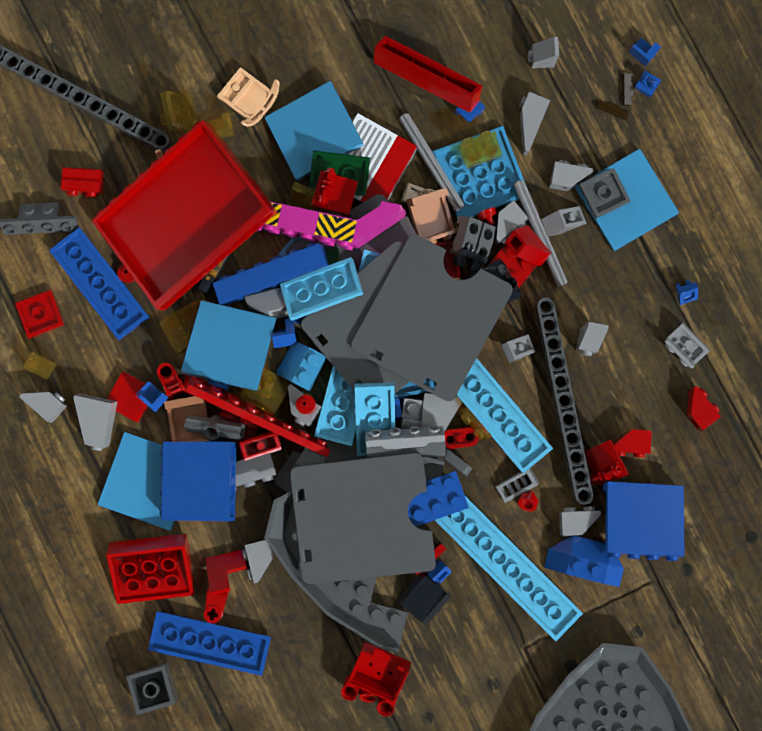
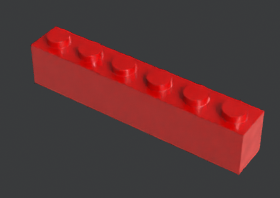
[374,36,482,113]

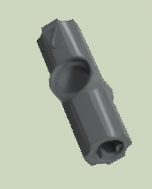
[184,415,245,441]

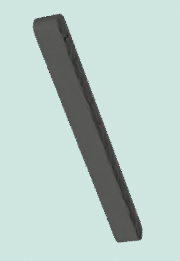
[0,45,172,153]
[535,298,593,504]

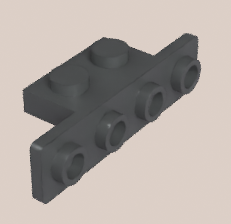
[0,202,79,235]

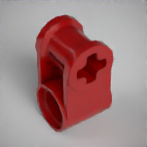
[157,363,187,401]
[204,586,229,623]

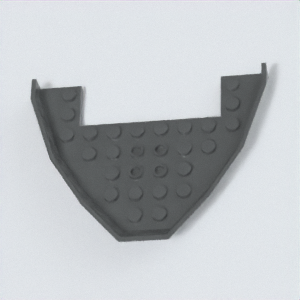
[265,457,445,653]
[530,643,692,731]

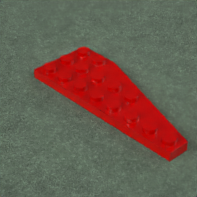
[184,375,331,457]

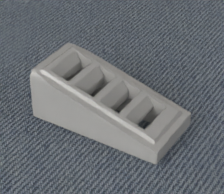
[495,467,539,503]

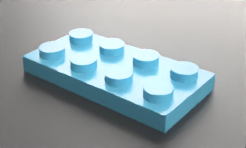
[280,257,363,320]
[355,383,395,456]

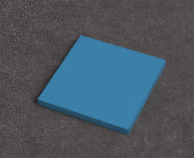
[265,81,364,182]
[432,126,526,218]
[575,149,679,252]
[181,301,276,391]
[98,432,174,531]

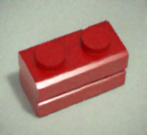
[61,167,104,198]
[236,431,281,461]

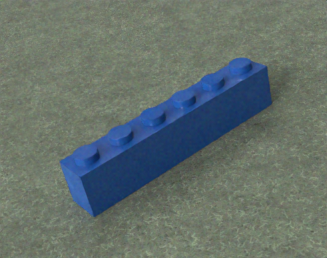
[213,242,330,306]

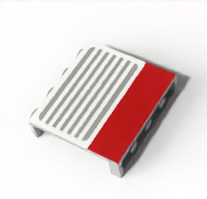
[347,114,417,203]

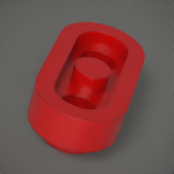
[444,427,479,449]

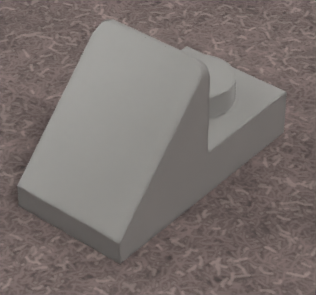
[502,334,536,363]
[399,397,423,429]

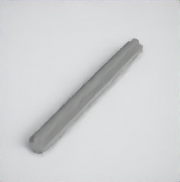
[399,113,464,211]
[514,180,567,286]

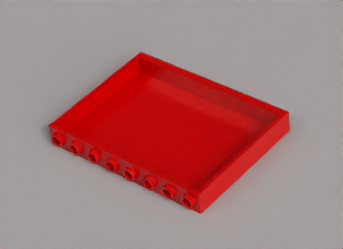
[91,120,278,311]

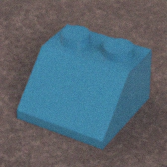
[276,342,327,392]

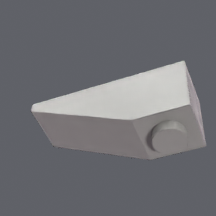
[519,92,550,156]
[576,322,608,357]

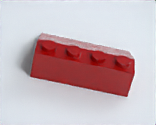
[106,533,194,604]

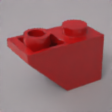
[505,225,552,266]
[687,386,721,431]
[613,429,652,458]

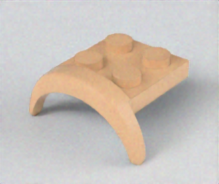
[217,67,279,127]

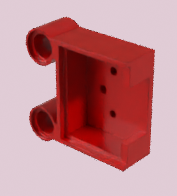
[341,642,412,716]

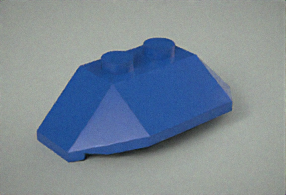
[544,535,624,587]

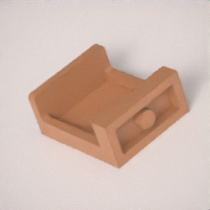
[406,188,458,244]
[164,396,210,442]

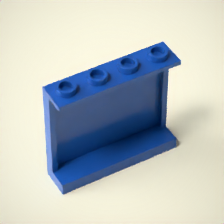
[159,442,236,521]
[602,482,684,561]

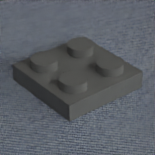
[579,168,631,219]

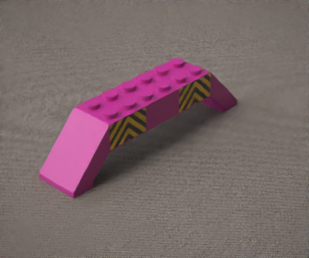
[257,201,406,251]

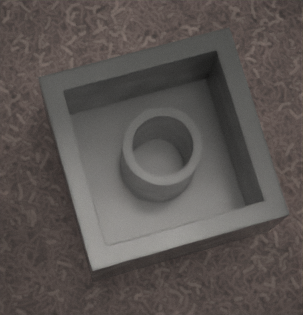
[126,662,178,715]

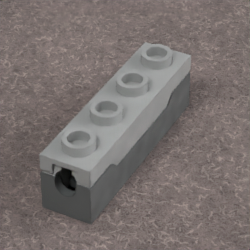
[365,425,446,458]
[236,453,277,491]

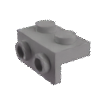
[665,323,710,369]

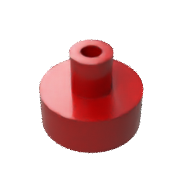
[477,207,498,225]
[117,265,135,283]
[296,395,316,415]
[518,491,539,512]
[359,689,379,703]

